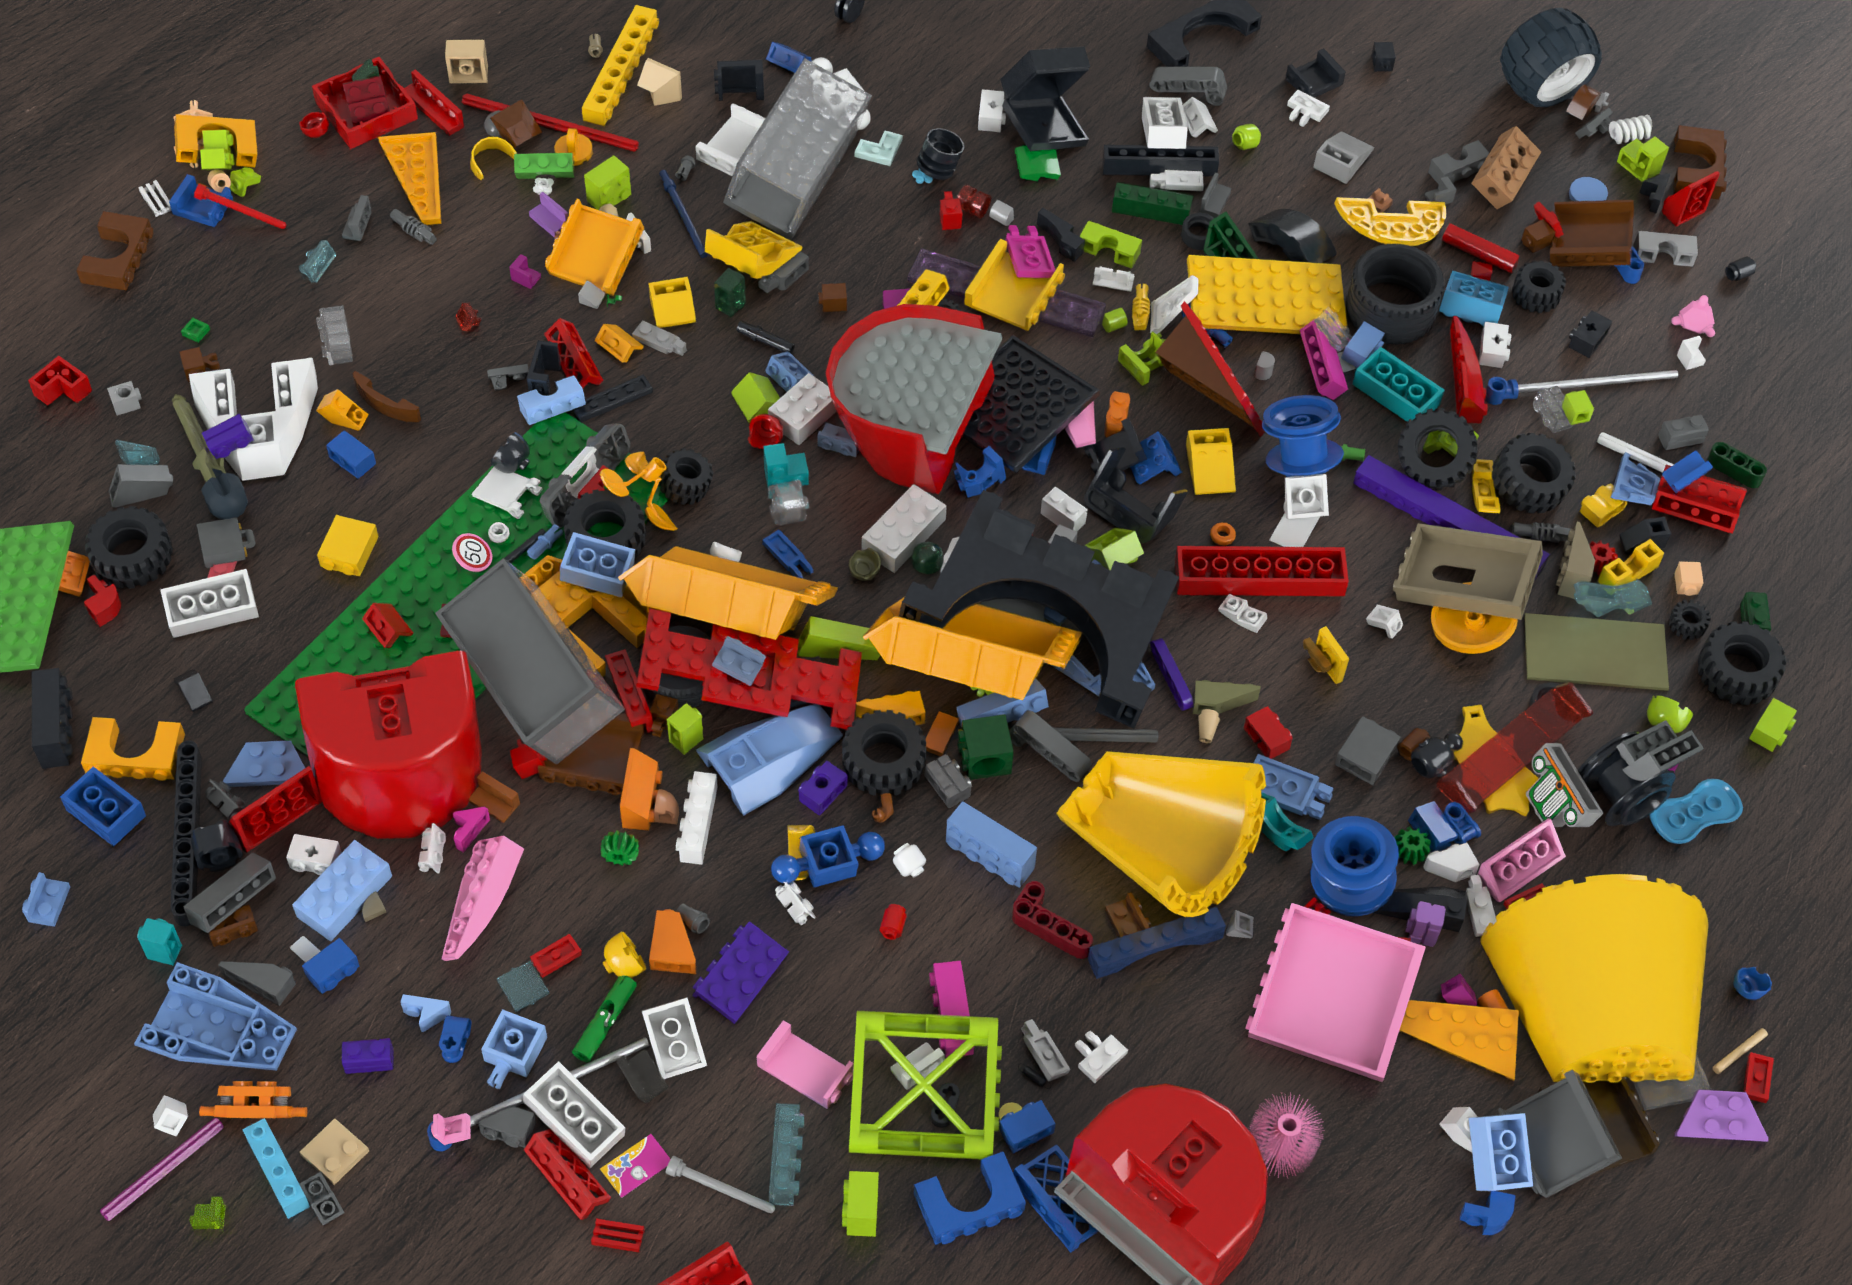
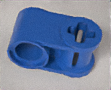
[1614,247,1644,284]
[1443,802,1481,845]
[439,1015,471,1063]

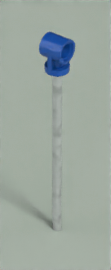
[1485,370,1678,405]
[427,1037,649,1151]

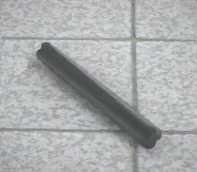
[1053,727,1158,742]

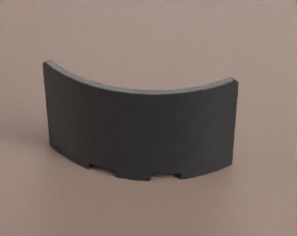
[1248,209,1337,263]

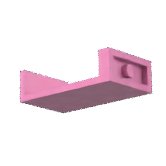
[757,1020,854,1109]

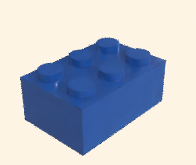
[60,766,146,847]

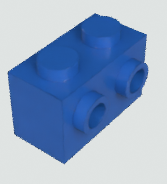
[302,938,359,994]
[999,1100,1056,1153]

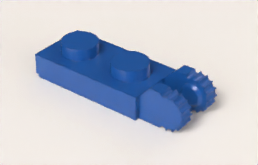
[762,530,813,578]

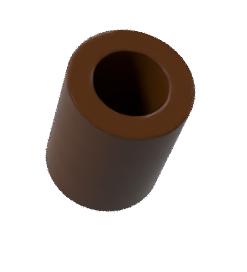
[1397,728,1430,761]

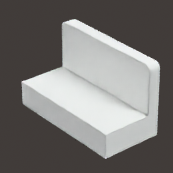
[1183,97,1218,138]
[891,1043,945,1090]

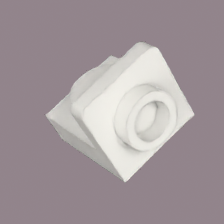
[1366,604,1403,638]

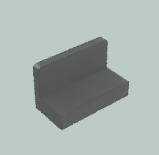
[1200,173,1232,218]

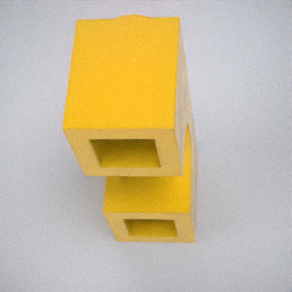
[1598,539,1664,596]

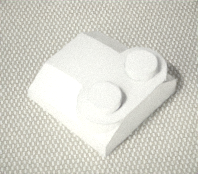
[1284,474,1329,519]

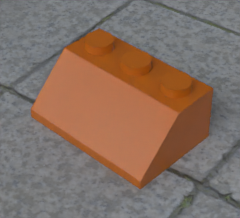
[620,748,662,831]

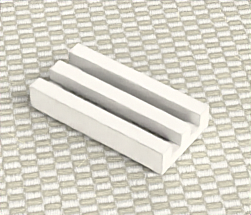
[138,180,172,217]

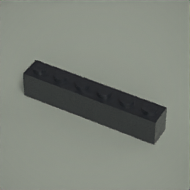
[1102,145,1219,176]

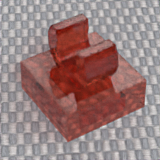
[455,303,482,331]

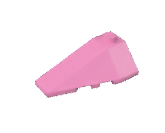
[1065,401,1096,448]

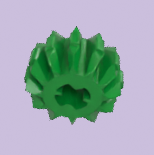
[1394,826,1431,866]
[601,830,639,866]

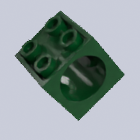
[957,714,1014,780]

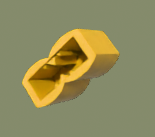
[1580,483,1628,528]

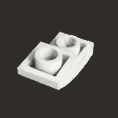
[1218,594,1267,633]

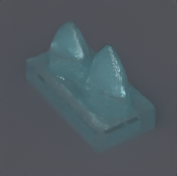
[299,240,336,282]

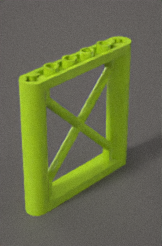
[849,1011,1002,1159]

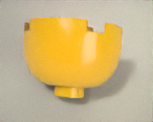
[603,931,646,978]

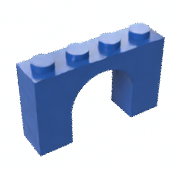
[914,1152,1026,1245]

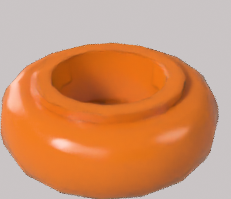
[1210,522,1236,546]

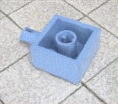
[481,1009,547,1089]

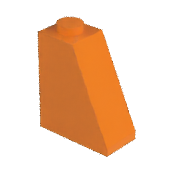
[649,909,697,974]

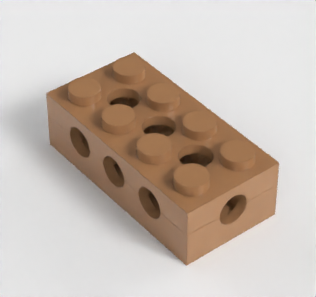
[1471,126,1541,209]

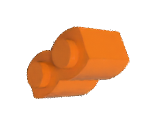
[1104,391,1130,438]

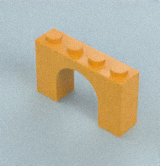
[174,114,257,167]
[81,717,185,781]

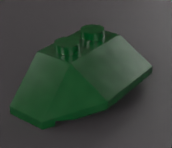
[1203,212,1259,259]

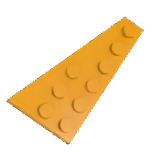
[378,132,441,225]
[1399,1000,1519,1081]

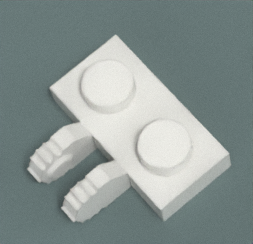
[1287,90,1330,127]
[1075,1031,1128,1083]

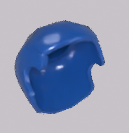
[1733,967,1772,1000]

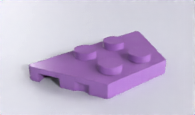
[1675,1090,1768,1142]

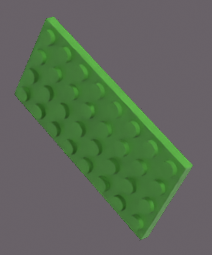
[0,521,74,673]

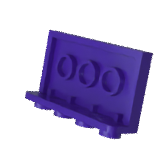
[692,921,789,1024]

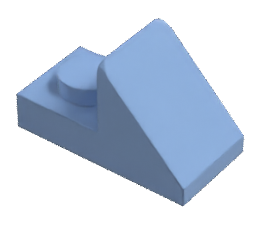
[401,994,451,1032]

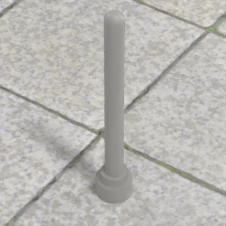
[666,1156,775,1213]

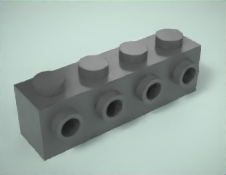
[183,852,276,933]

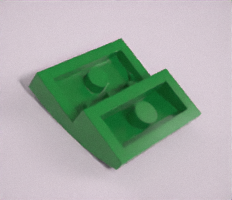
[1015,146,1061,181]

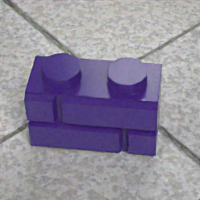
[202,414,254,459]
[342,1038,394,1074]

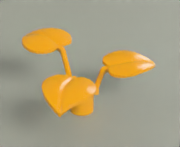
[600,452,678,531]

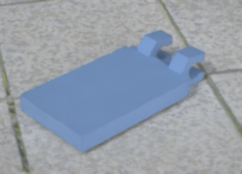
[1254,754,1333,820]

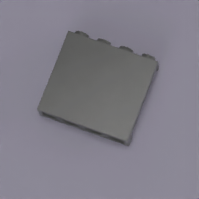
[1497,1070,1622,1198]

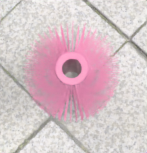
[1249,1092,1325,1178]

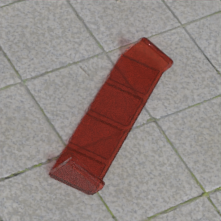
[1436,682,1593,813]

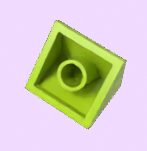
[731,372,780,423]

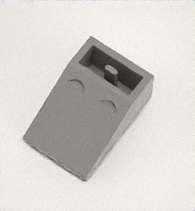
[1313,131,1374,184]

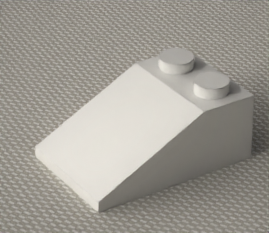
[642,997,707,1080]

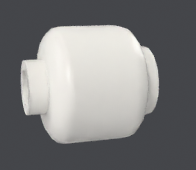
[893,843,926,878]

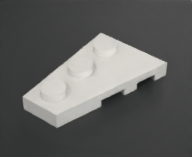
[1150,275,1198,335]

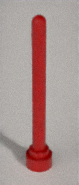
[194,183,287,229]

